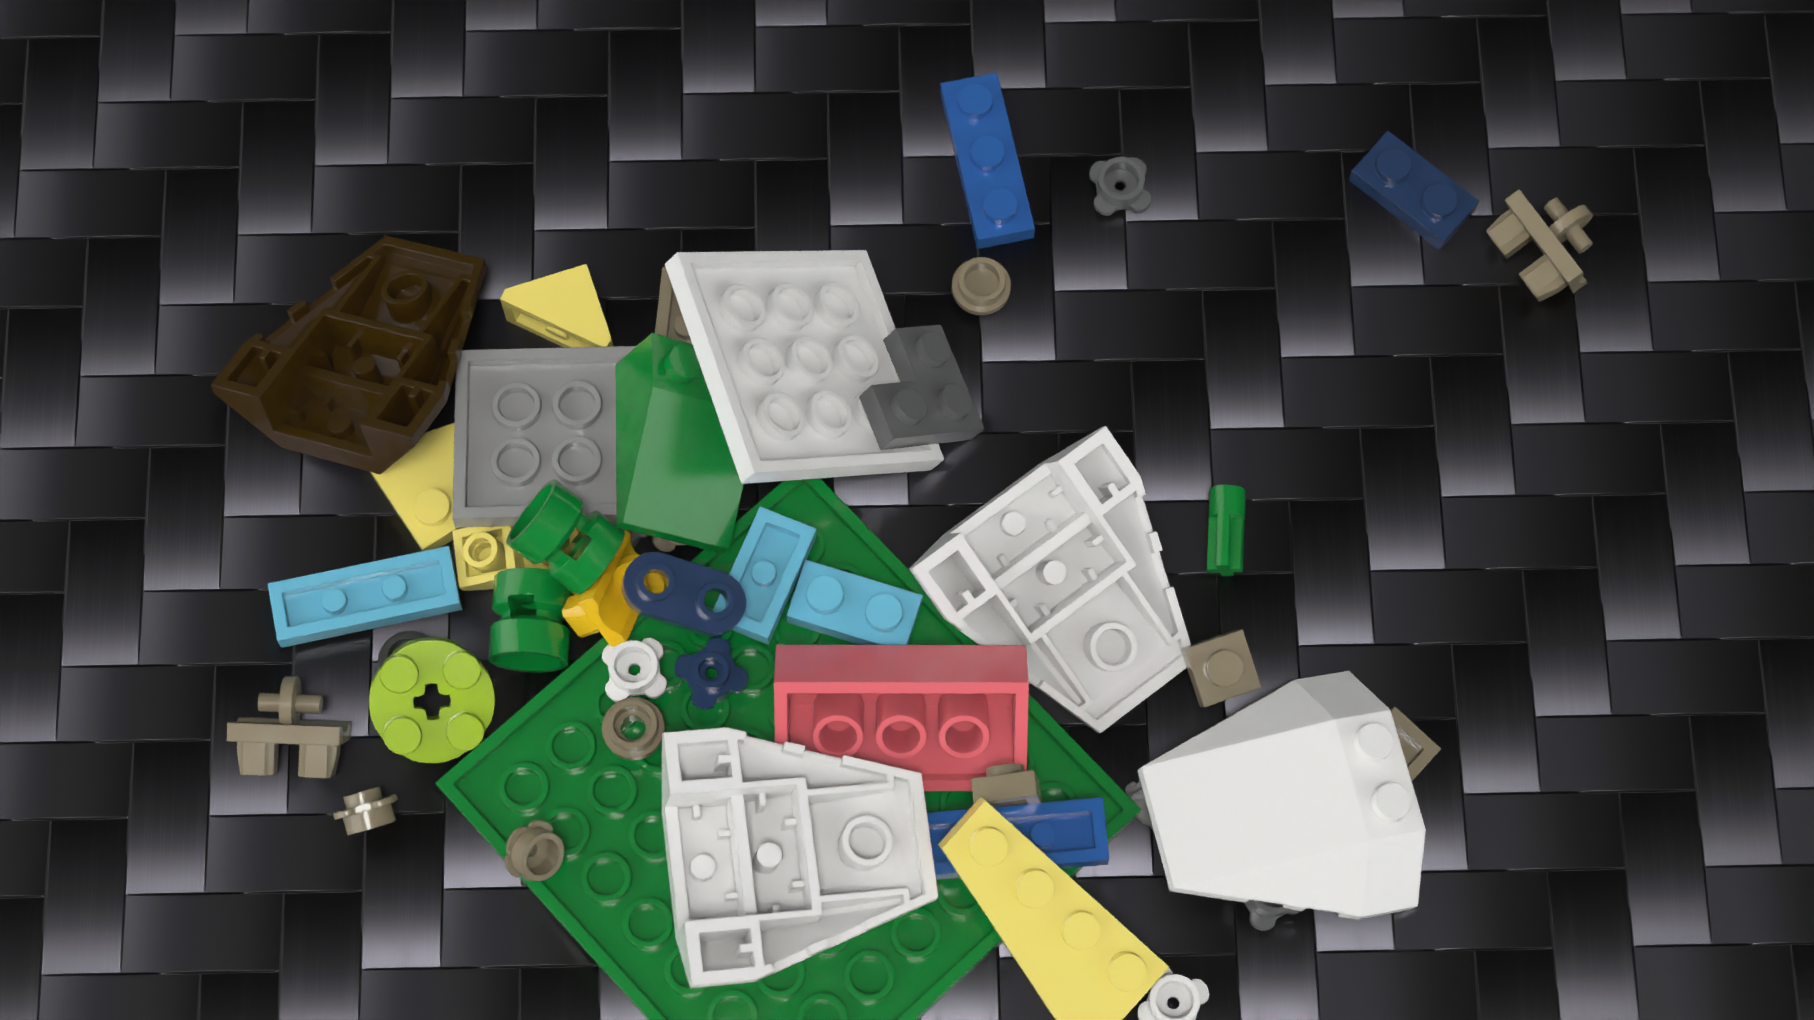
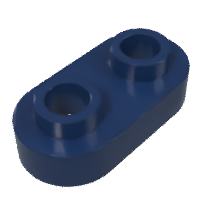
[621,552,746,636]

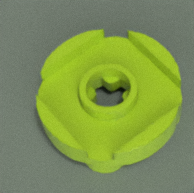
[369,637,495,763]

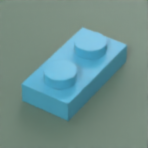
[712,507,817,645]
[786,560,923,645]

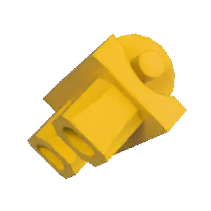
[562,529,666,647]

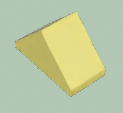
[500,264,613,348]

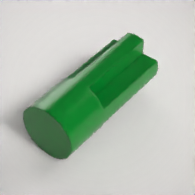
[1207,485,1246,576]

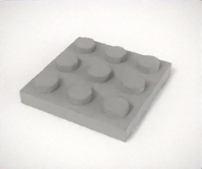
[452,346,636,527]

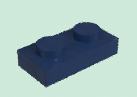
[1349,131,1479,250]

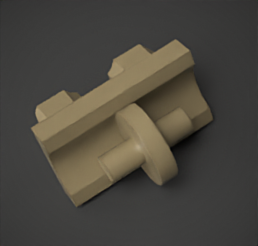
[1486,189,1593,302]
[227,676,351,778]

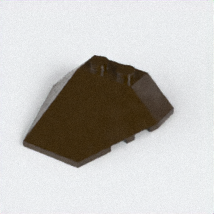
[210,236,487,474]

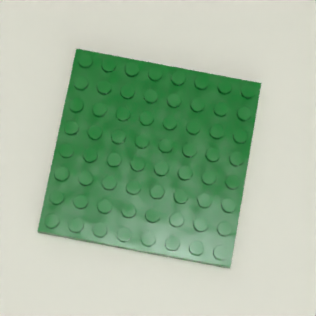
[436,478,1141,1020]

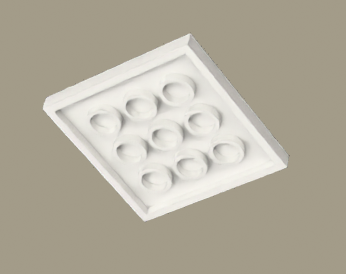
[665,250,944,484]

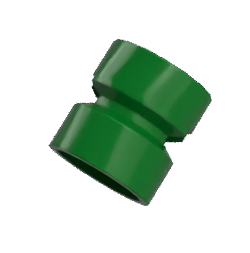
[506,479,625,595]
[488,568,573,673]

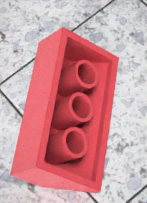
[774,645,1029,791]

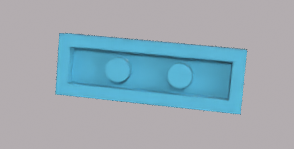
[268,546,463,648]

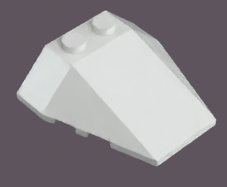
[909,426,1191,733]
[1138,671,1426,920]
[662,728,938,988]

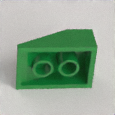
[615,333,744,554]

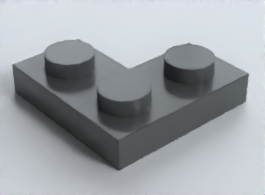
[859,325,984,450]

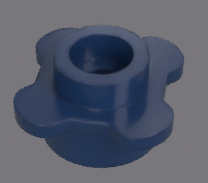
[674,638,748,710]

